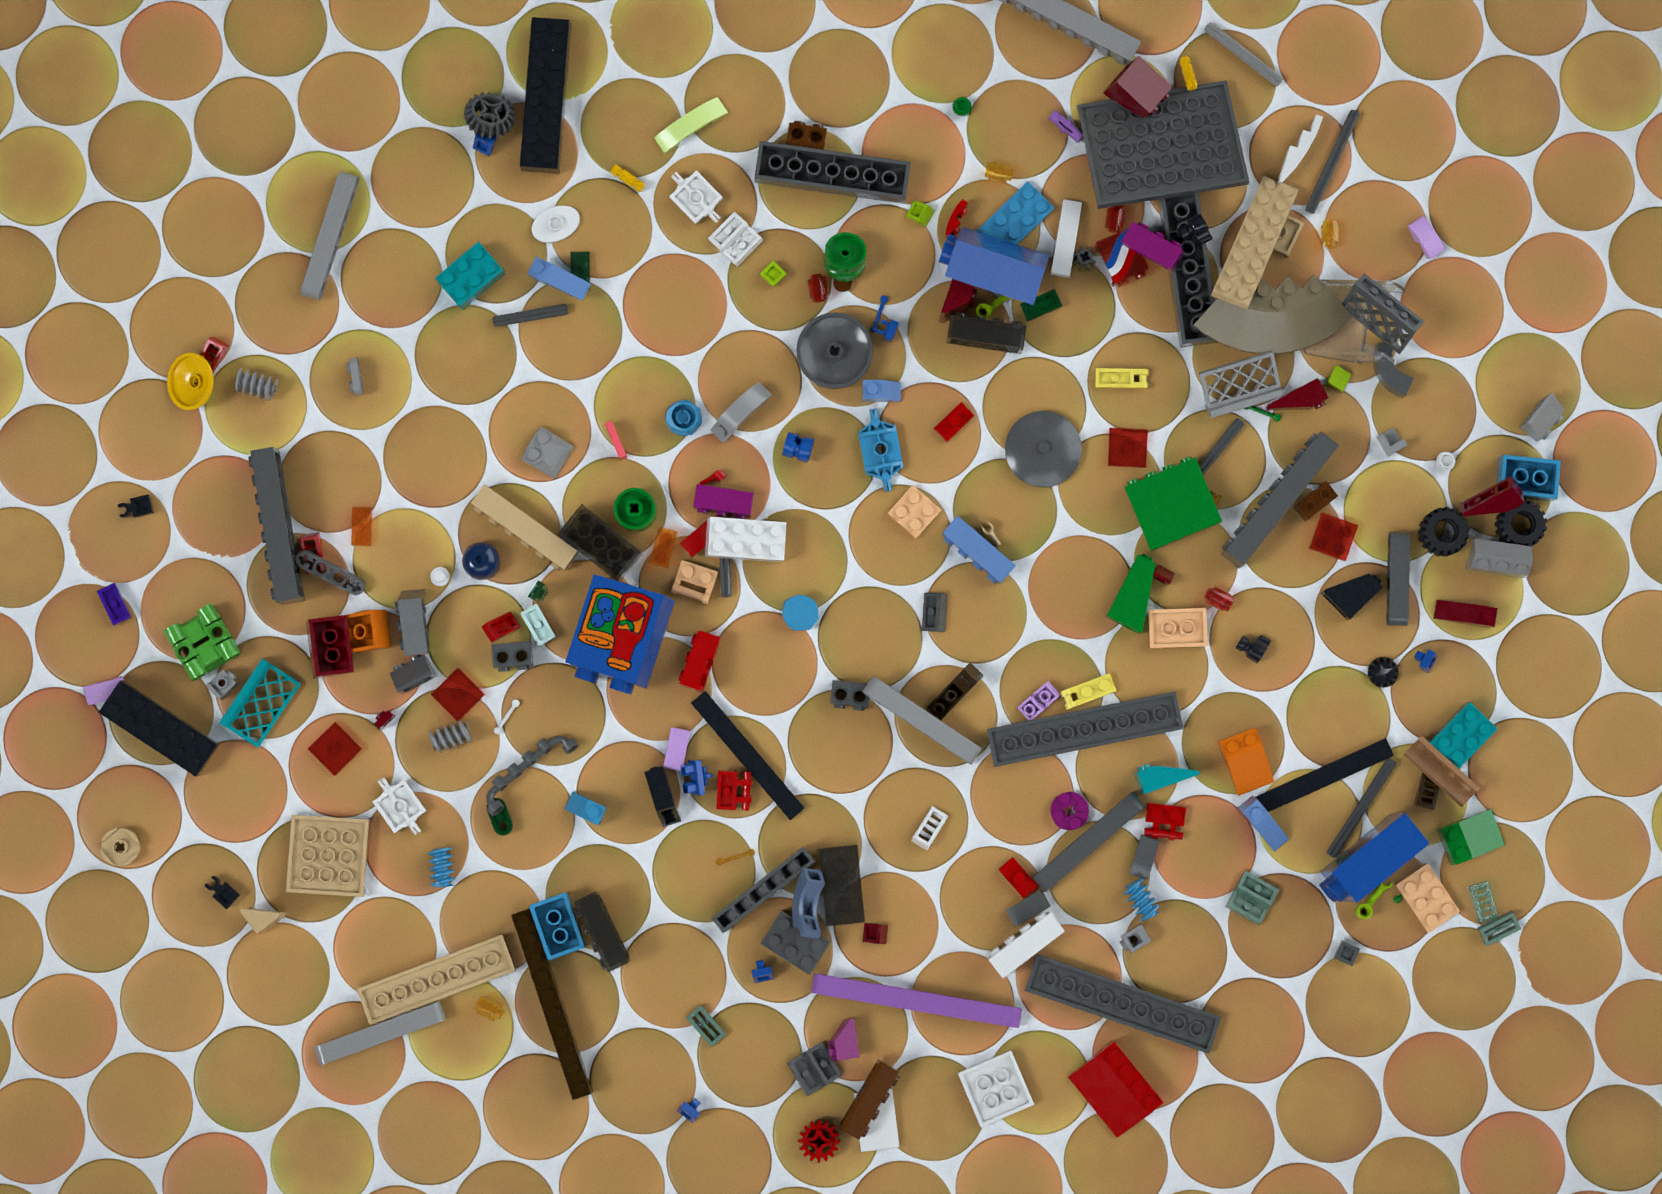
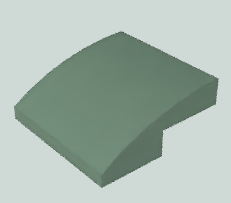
[1225,871,1279,926]

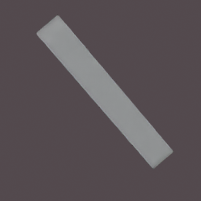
[301,171,359,301]
[862,676,982,765]
[314,1001,446,1066]

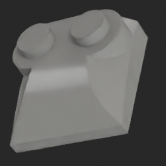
[521,427,574,479]

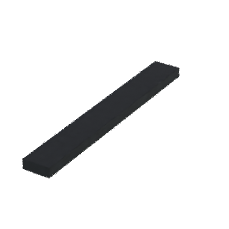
[691,691,804,820]
[1255,738,1394,812]

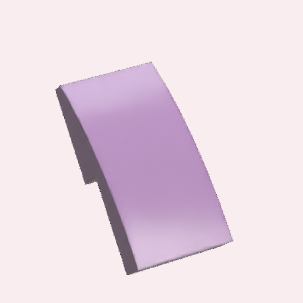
[1407,216,1445,259]
[83,676,124,705]
[1017,681,1061,721]
[663,727,690,771]

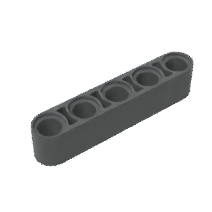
[1386,532,1410,626]

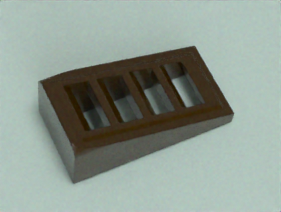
[1414,772,1439,810]

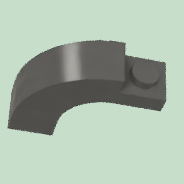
[1373,328,1414,398]

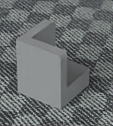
[1376,428,1407,457]

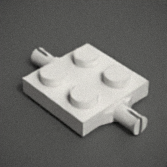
[669,170,723,225]
[373,778,427,835]

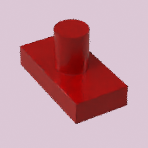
[934,402,975,442]
[482,611,520,643]
[998,857,1038,899]

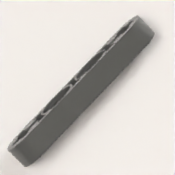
[295,550,365,595]

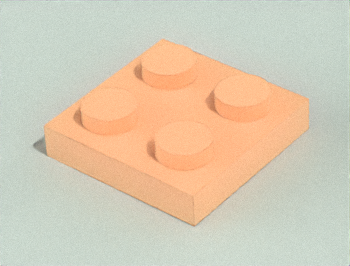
[887,485,941,539]

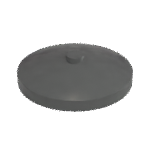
[796,312,873,389]
[1005,411,1082,488]

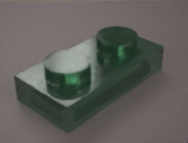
[570,252,591,291]
[528,580,549,603]

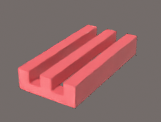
[605,420,628,460]

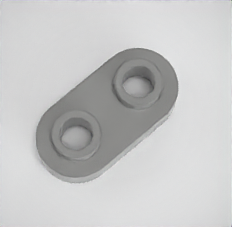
[346,357,364,396]

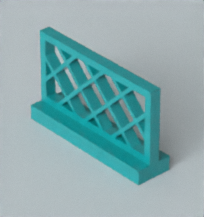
[219,658,301,748]

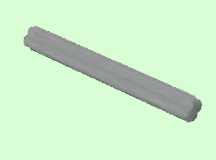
[1204,22,1283,86]

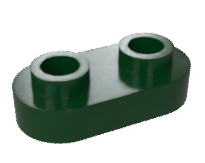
[487,798,513,836]

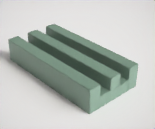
[1477,911,1521,946]
[686,1005,726,1047]

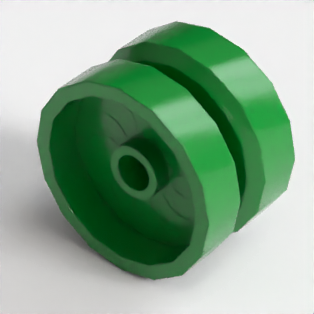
[824,232,867,282]
[613,488,657,532]

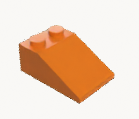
[347,610,391,654]
[1217,727,1274,796]

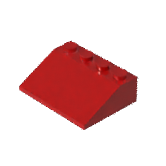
[1068,1040,1164,1138]

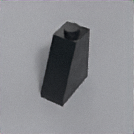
[1320,574,1383,620]
[644,766,681,827]

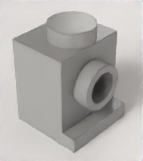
[205,670,239,700]
[1120,924,1151,953]

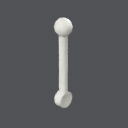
[494,700,520,734]

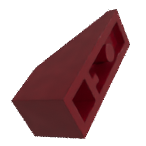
[1265,378,1329,411]
[1460,476,1524,516]
[1433,600,1498,629]

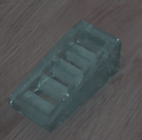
[1467,881,1498,924]

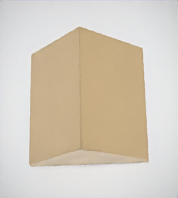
[240,908,286,934]

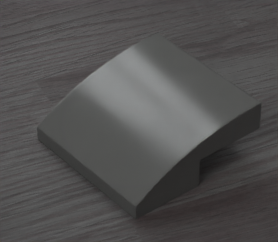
[787,1042,842,1096]

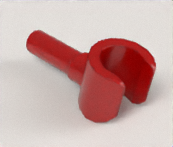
[699,470,727,485]

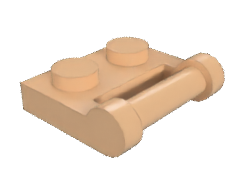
[671,560,718,605]

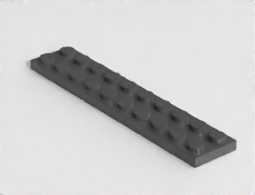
[987,691,1183,767]
[1024,954,1221,1054]

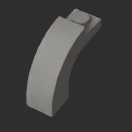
[710,382,772,443]

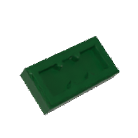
[1020,289,1062,322]

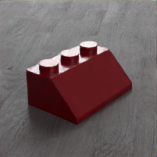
[939,279,977,323]
[306,615,354,679]

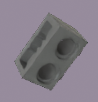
[491,641,533,672]
[830,680,870,711]

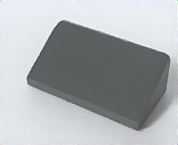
[922,593,948,632]

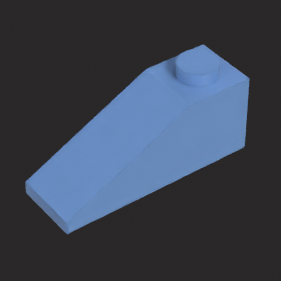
[527,257,591,301]
[1238,795,1289,851]

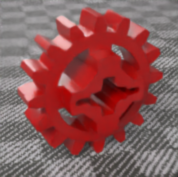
[798,1119,840,1163]

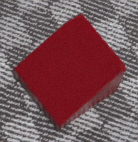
[1153,565,1175,585]
[863,923,888,944]

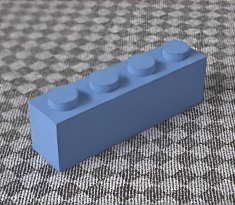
[942,516,1016,584]

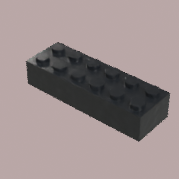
[98,680,220,777]

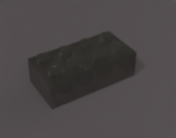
[946,313,1027,354]
[557,504,642,582]
[819,845,865,926]
[573,891,632,972]

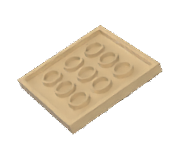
[286,815,370,897]

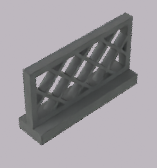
[1342,273,1425,354]

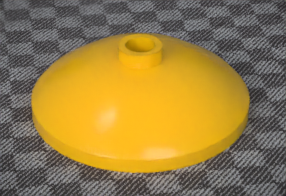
[167,353,214,410]

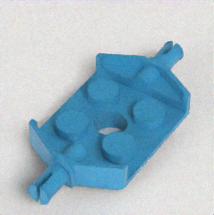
[858,408,903,492]

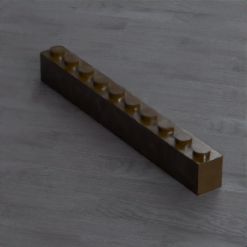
[511,908,593,1100]

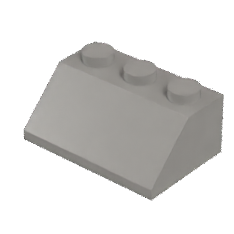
[1465,538,1533,578]

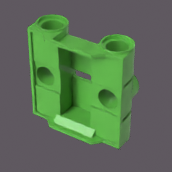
[163,603,242,681]

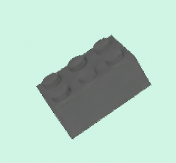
[761,911,830,975]

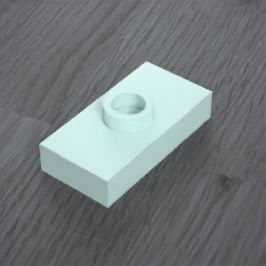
[520,604,556,647]

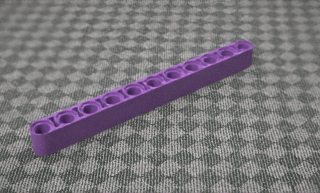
[811,973,1022,1028]

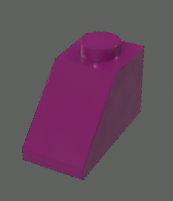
[828,1018,859,1061]

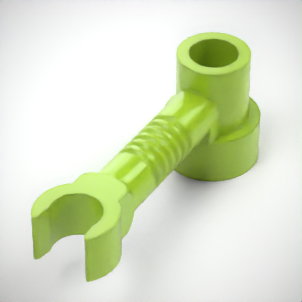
[975,295,1010,321]
[1355,882,1393,920]

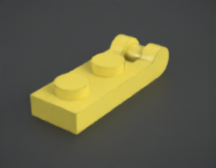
[1095,368,1149,389]
[1060,673,1117,710]

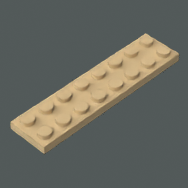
[1211,176,1299,310]
[357,934,516,1025]

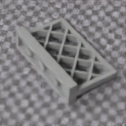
[1199,351,1284,418]

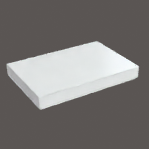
[854,1088,900,1152]

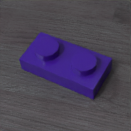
[97,583,132,626]

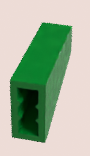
[1105,554,1155,634]

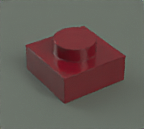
[374,710,396,730]

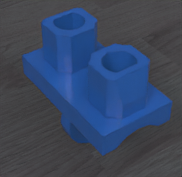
[680,760,713,795]

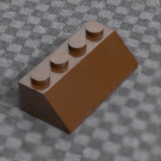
[838,1059,900,1140]

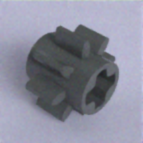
[1073,247,1096,270]

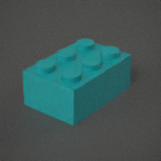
[435,241,505,310]
[1428,702,1497,769]

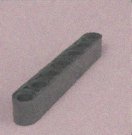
[1032,791,1145,892]

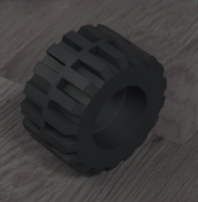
[1494,500,1547,546]
[1418,507,1470,557]

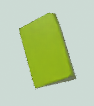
[906,200,934,227]
[1326,365,1352,392]

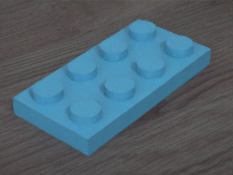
[977,181,1054,245]

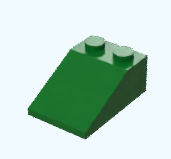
[1437,809,1505,865]

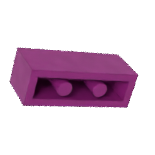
[1121,222,1184,272]
[693,484,754,519]

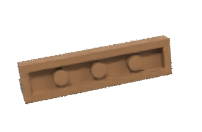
[1404,736,1480,807]

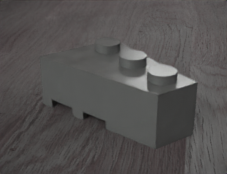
[395,589,430,656]

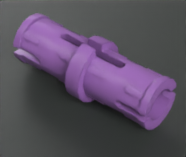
[1048,110,1083,143]

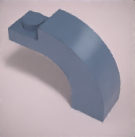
[792,868,825,939]

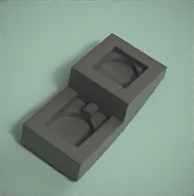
[1129,834,1160,880]
[1005,890,1051,927]

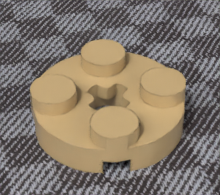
[101,828,141,866]

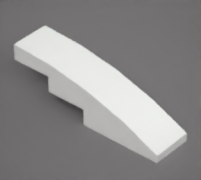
[1278,114,1323,184]
[1051,199,1082,278]

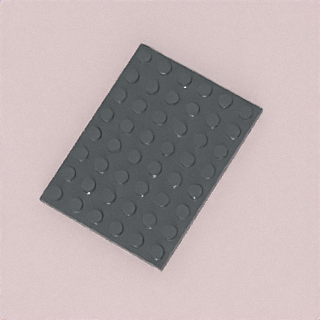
[1077,81,1249,209]

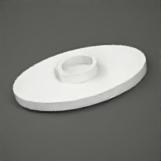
[532,206,580,243]

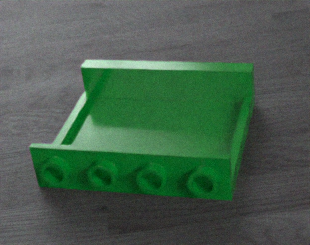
[1124,456,1222,551]

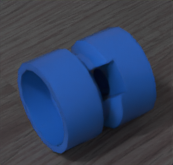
[782,432,814,463]

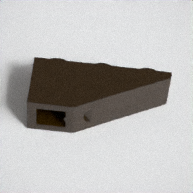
[928,663,984,720]

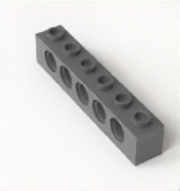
[711,846,815,933]

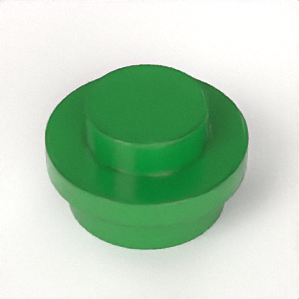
[953,97,972,116]

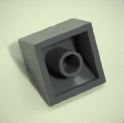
[390,655,437,694]

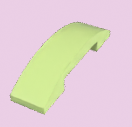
[654,97,728,154]

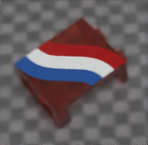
[1094,228,1149,287]

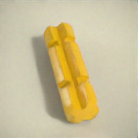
[1179,56,1197,91]
[610,164,645,192]

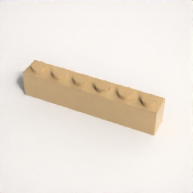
[471,484,579,571]

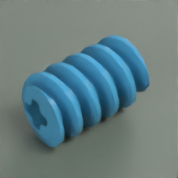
[428,847,455,888]
[1123,878,1161,922]

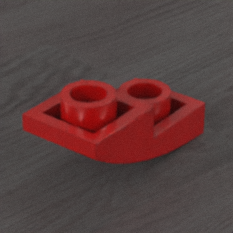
[945,199,968,239]
[679,520,707,558]

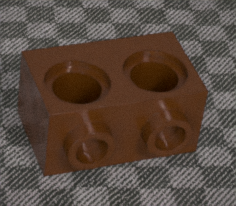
[786,121,827,150]
[1294,481,1338,522]

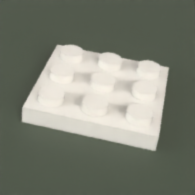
[958,1050,1034,1127]

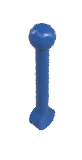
[870,295,888,333]

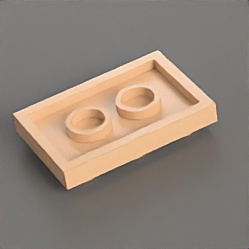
[1148,608,1208,649]
[1395,863,1460,933]

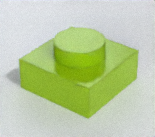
[760,261,787,288]

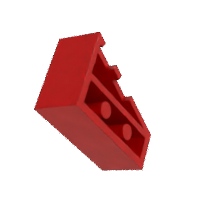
[678,630,721,693]

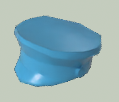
[665,400,702,436]
[782,594,819,631]

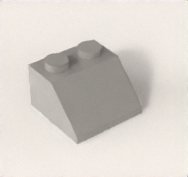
[1519,393,1564,442]

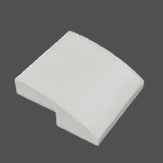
[708,212,763,267]

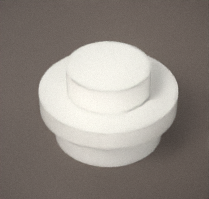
[1436,452,1456,471]
[430,567,450,586]

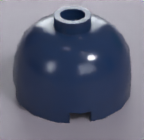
[462,542,501,580]

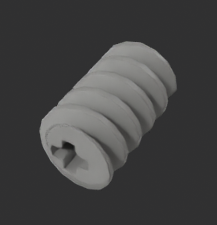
[235,368,279,401]
[429,720,472,753]

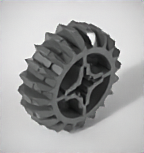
[464,91,516,139]

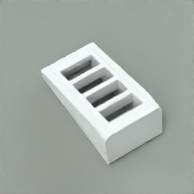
[911,806,948,851]

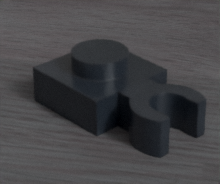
[117,494,154,518]
[205,876,241,909]

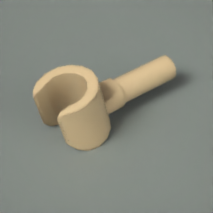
[980,520,1001,546]

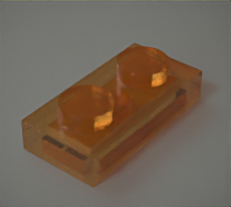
[351,507,372,546]
[649,527,678,569]

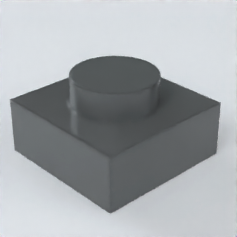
[1334,940,1360,966]

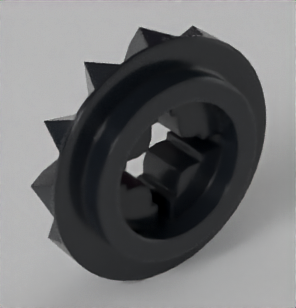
[1368,657,1399,688]

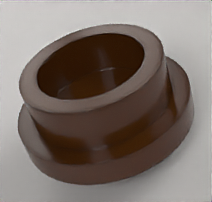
[833,279,852,292]

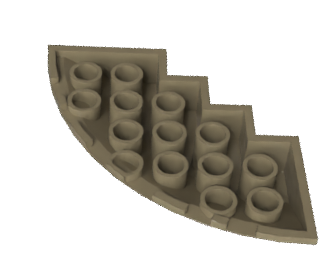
[1193,275,1352,354]

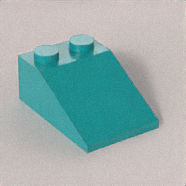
[1134,763,1200,795]

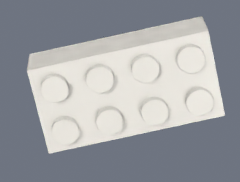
[705,517,786,563]
[987,911,1065,978]

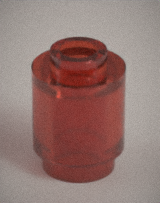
[1105,205,1126,233]
[807,274,829,303]
[1204,586,1234,611]

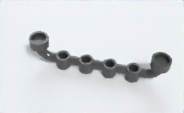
[486,735,579,816]

